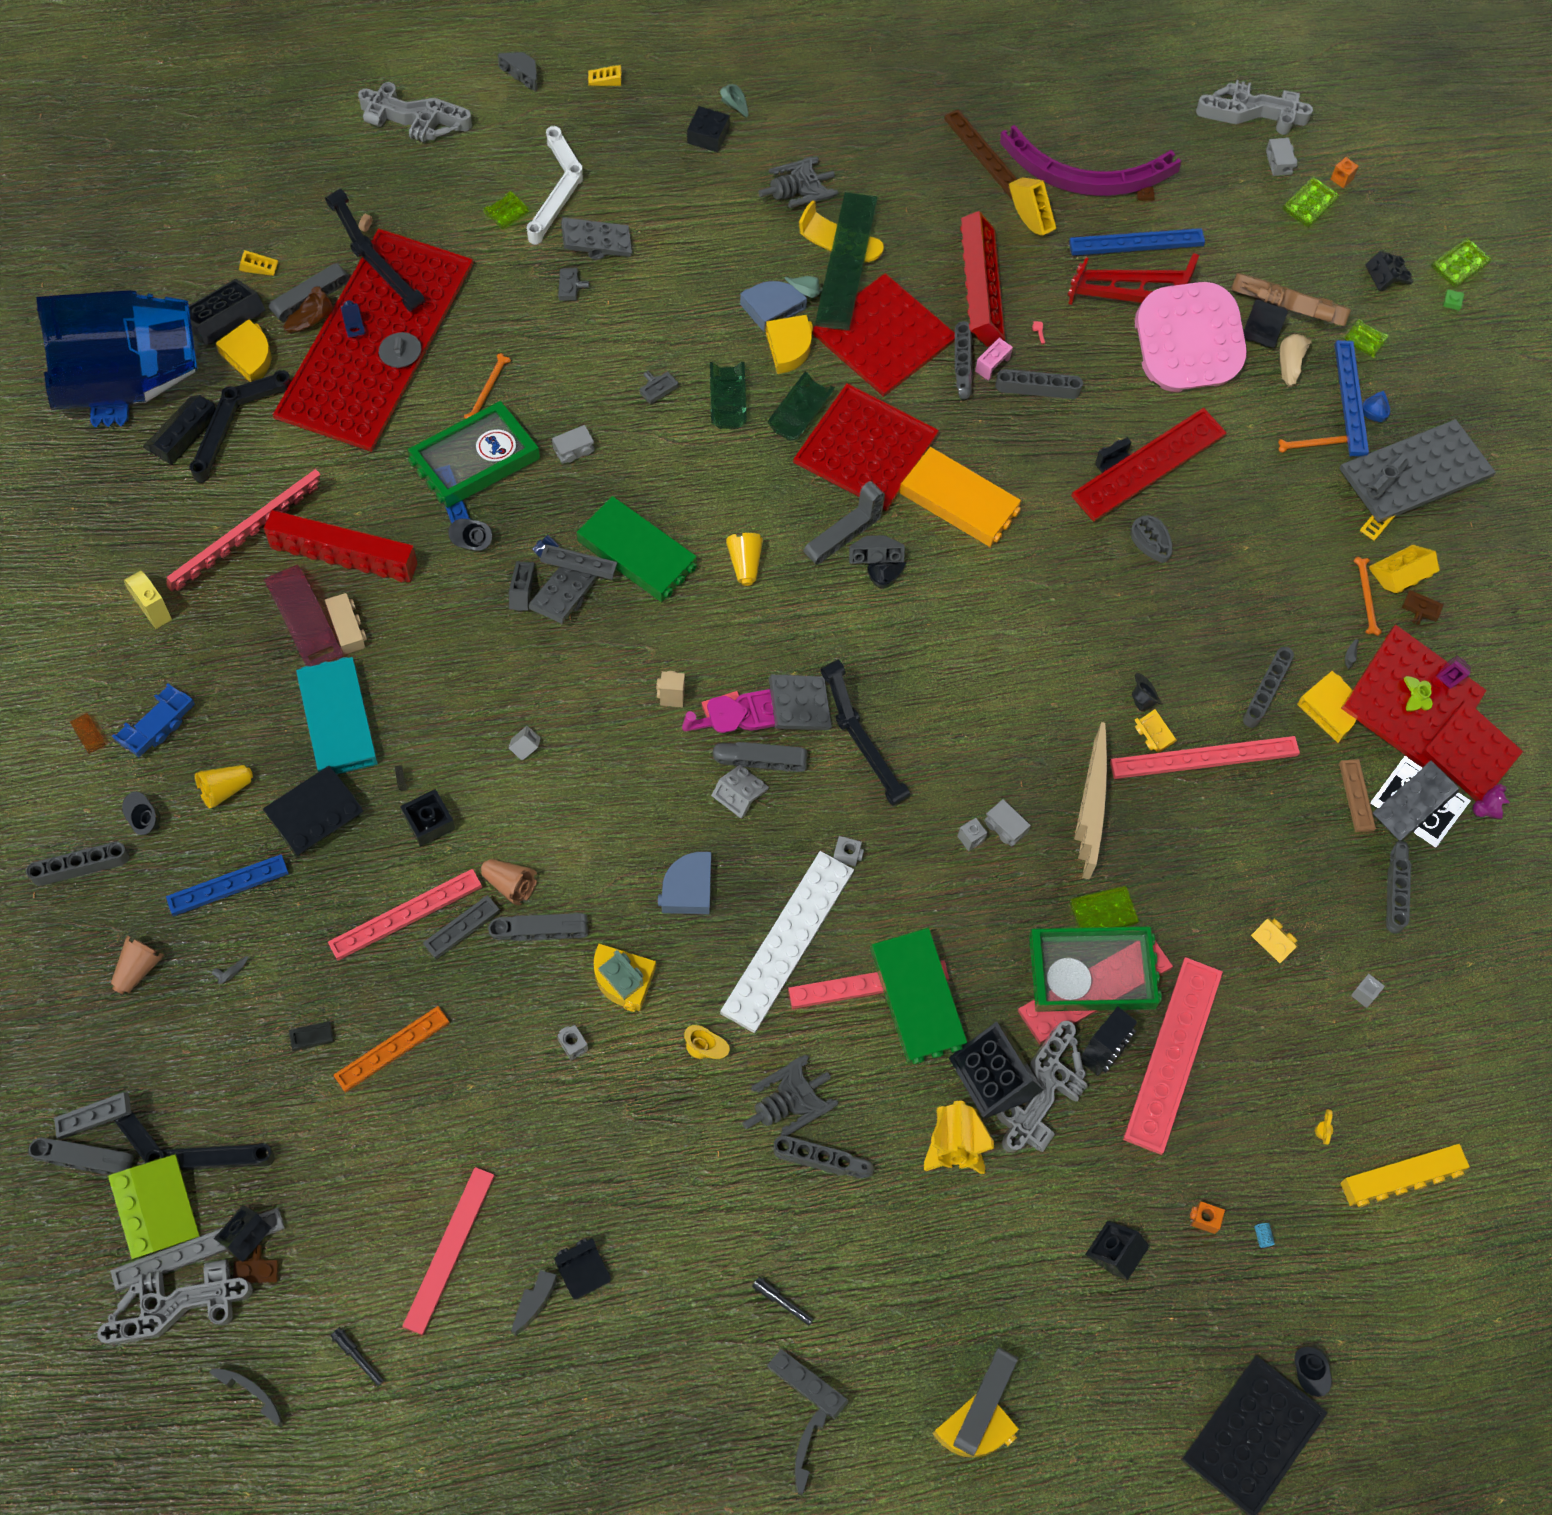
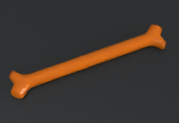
[464,353,511,419]
[1278,435,1347,453]
[1354,557,1382,636]

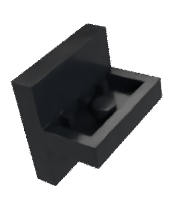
[214,1205,272,1262]

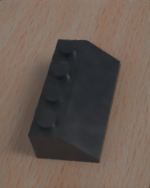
[143,395,216,465]

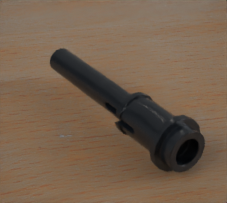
[752,1276,814,1326]
[330,1327,384,1387]

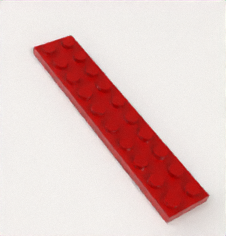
[1071,408,1227,522]

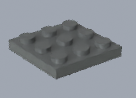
[769,674,832,730]

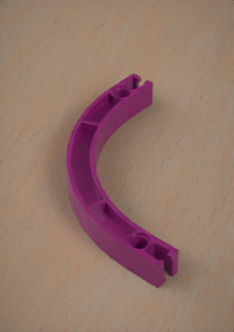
[1000,125,1181,196]

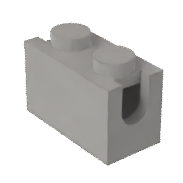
[1266,138,1297,176]
[552,425,594,464]
[984,799,1031,847]

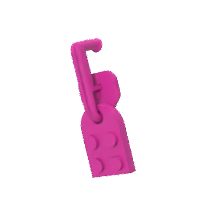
[682,689,775,733]

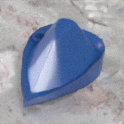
[1362,391,1390,422]

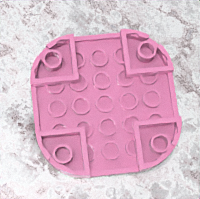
[1135,282,1246,392]

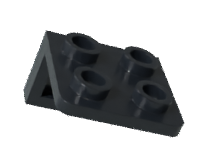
[1365,251,1413,292]
[1243,299,1288,348]
[1095,437,1132,473]
[554,1238,611,1300]

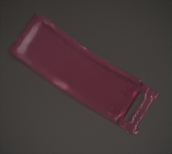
[263,564,344,666]

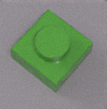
[1443,289,1464,311]

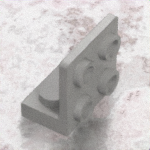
[711,765,769,818]

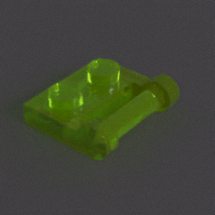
[483,191,529,229]
[1344,318,1389,358]

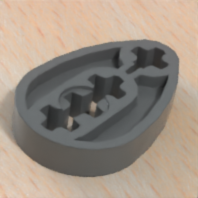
[1130,515,1172,563]

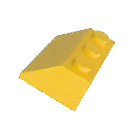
[1369,545,1440,593]

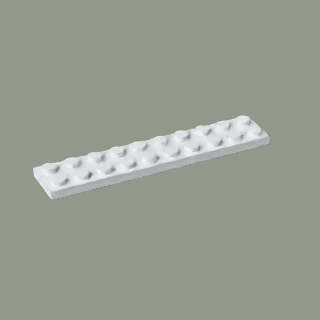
[720,851,854,1033]

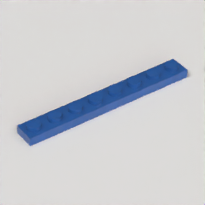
[1069,228,1205,256]
[1334,340,1369,456]

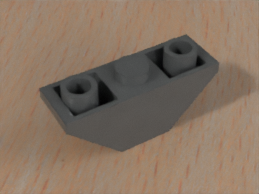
[498,52,538,92]
[849,535,905,564]

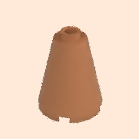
[481,859,537,905]
[111,935,164,995]

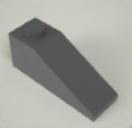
[509,561,535,611]

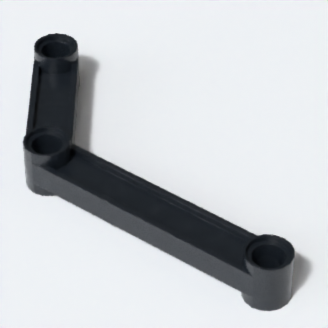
[325,188,425,312]
[189,370,291,483]
[820,659,910,806]
[114,1110,275,1170]

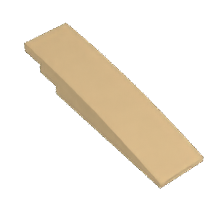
[1074,722,1107,880]

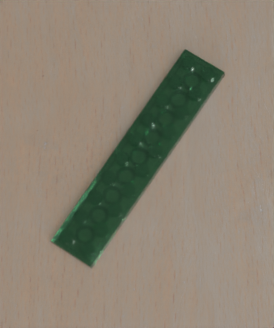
[815,192,878,331]

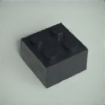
[687,106,730,153]
[400,789,455,847]

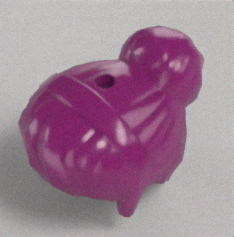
[1473,784,1510,819]

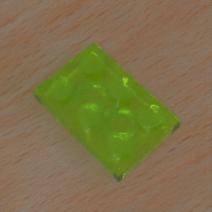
[1282,177,1339,228]
[1431,238,1491,288]
[1069,886,1139,928]

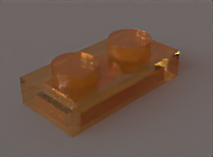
[70,713,106,754]

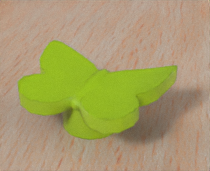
[1404,676,1433,712]

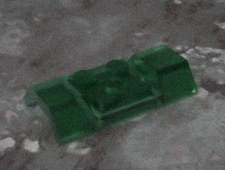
[710,362,747,429]
[768,371,835,441]

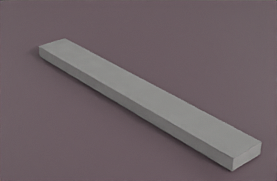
[110,1208,285,1292]

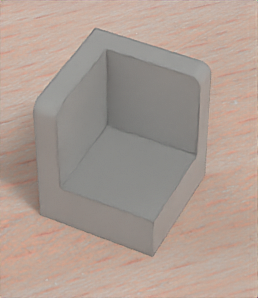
[508,726,541,760]
[1351,973,1385,1008]

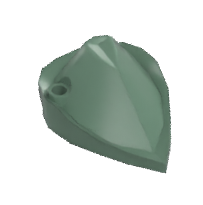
[720,84,748,118]
[785,276,823,298]

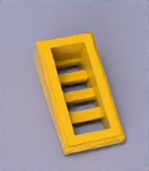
[588,65,621,86]
[239,250,278,276]
[1360,515,1395,541]

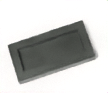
[289,1021,334,1051]

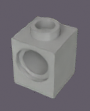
[958,818,987,851]
[834,836,864,867]
[557,1025,588,1061]

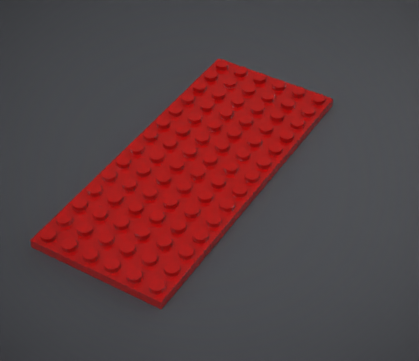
[272,228,474,452]

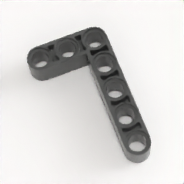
[803,481,885,565]

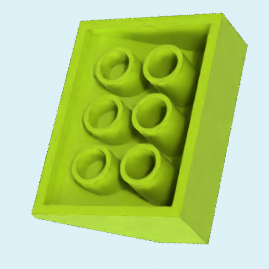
[108,1154,199,1259]

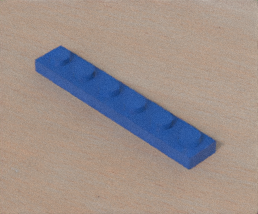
[166,854,289,916]

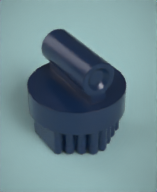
[532,534,559,558]

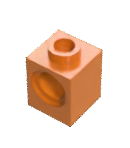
[1331,157,1359,188]
[1190,1201,1225,1234]

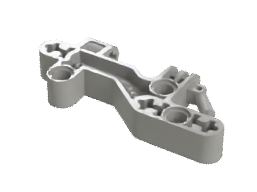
[1196,80,1313,135]
[358,82,472,143]
[997,1021,1088,1152]
[97,1259,253,1345]

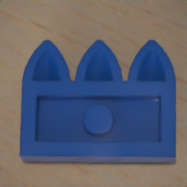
[90,402,130,428]

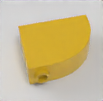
[1009,177,1057,235]
[765,315,813,374]
[216,319,271,382]
[1297,671,1356,743]
[594,944,656,1012]
[933,1395,1019,1457]

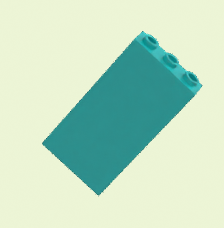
[296,657,378,775]

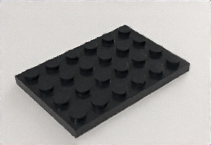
[1181,1355,1328,1515]

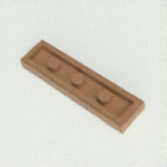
[1339,759,1376,833]

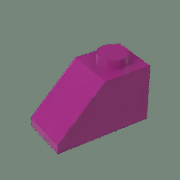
[1436,655,1471,689]

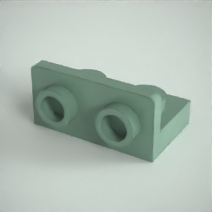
[598,950,644,1000]

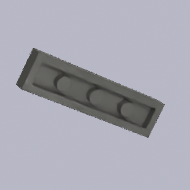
[540,544,617,580]
[423,895,500,960]
[54,1092,131,1139]
[767,1349,848,1420]

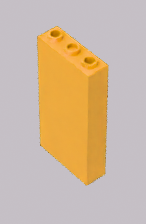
[900,447,1021,547]

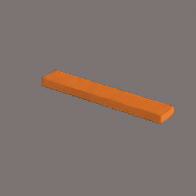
[333,1006,450,1093]

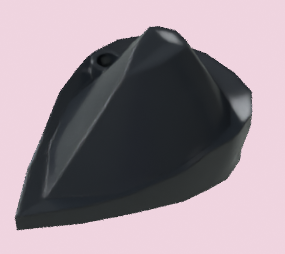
[867,562,907,589]

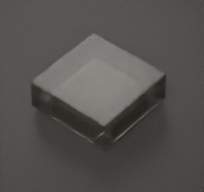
[395,765,407,791]

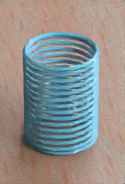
[1254,1223,1275,1248]

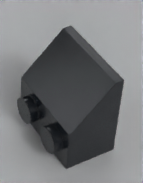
[1085,1221,1150,1280]

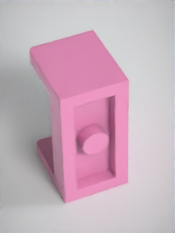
[975,338,1013,380]

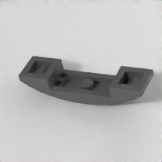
[209,1368,284,1428]
[794,1409,827,1496]

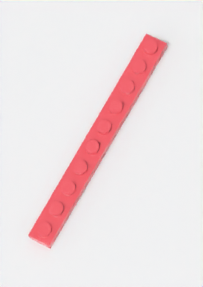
[1110,736,1300,779]

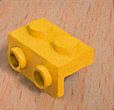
[1135,709,1177,753]
[1251,918,1298,963]

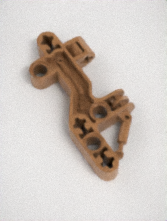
[1231,273,1352,326]

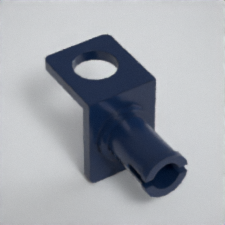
[341,300,365,337]

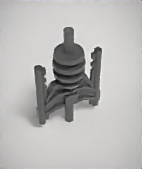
[758,156,838,208]
[742,1055,838,1136]

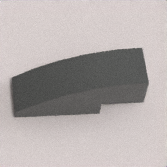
[511,1270,557,1336]

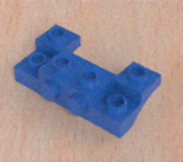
[112,683,195,758]

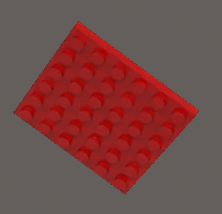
[811,273,955,397]
[793,383,939,511]
[1341,624,1487,769]

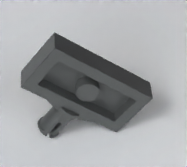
[558,268,589,301]
[639,371,678,404]

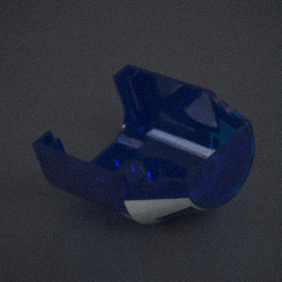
[36,290,197,411]

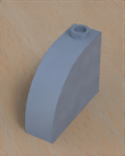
[740,281,807,332]
[658,852,711,914]

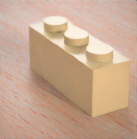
[325,593,367,655]

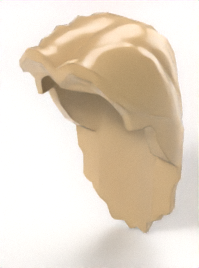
[1280,334,1312,386]

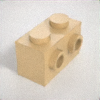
[656,671,685,708]

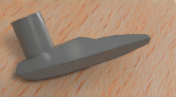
[1345,639,1359,669]
[212,956,249,984]

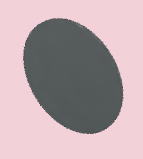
[379,332,421,367]

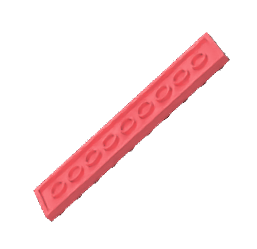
[167,469,320,592]
[1123,957,1223,1155]

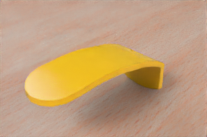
[799,200,884,262]

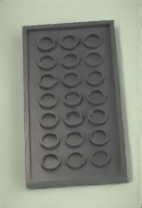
[1339,419,1496,523]

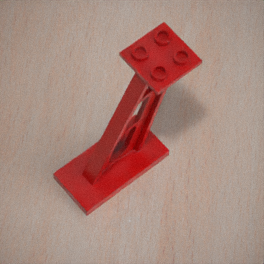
[1068,253,1200,305]

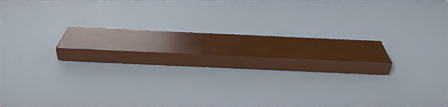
[944,109,1018,201]

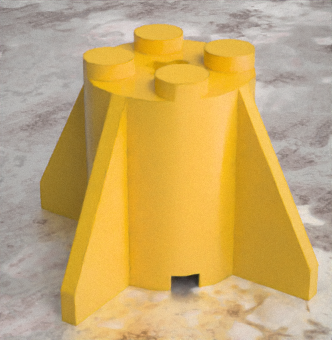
[924,1101,994,1174]

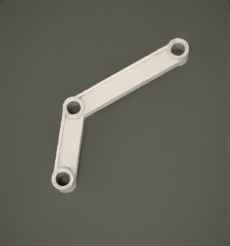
[527,126,583,244]

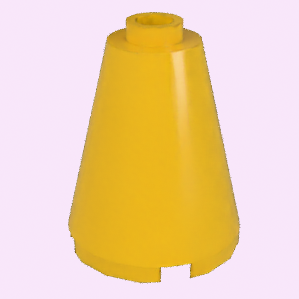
[726,533,763,586]
[195,765,253,809]

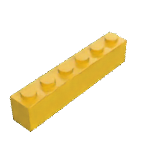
[1340,1144,1470,1208]

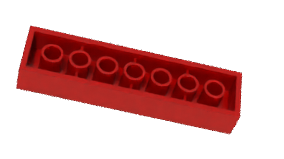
[960,211,1005,347]
[264,510,418,583]

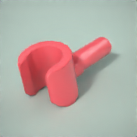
[1032,321,1045,345]

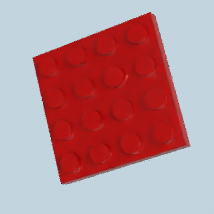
[1422,700,1523,801]

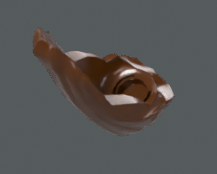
[283,286,333,333]

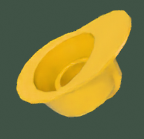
[684,1025,730,1059]

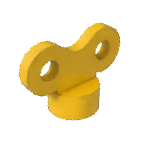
[1315,1109,1333,1145]

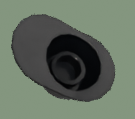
[449,519,492,551]
[1132,673,1162,711]
[122,792,161,835]
[1294,1345,1332,1397]

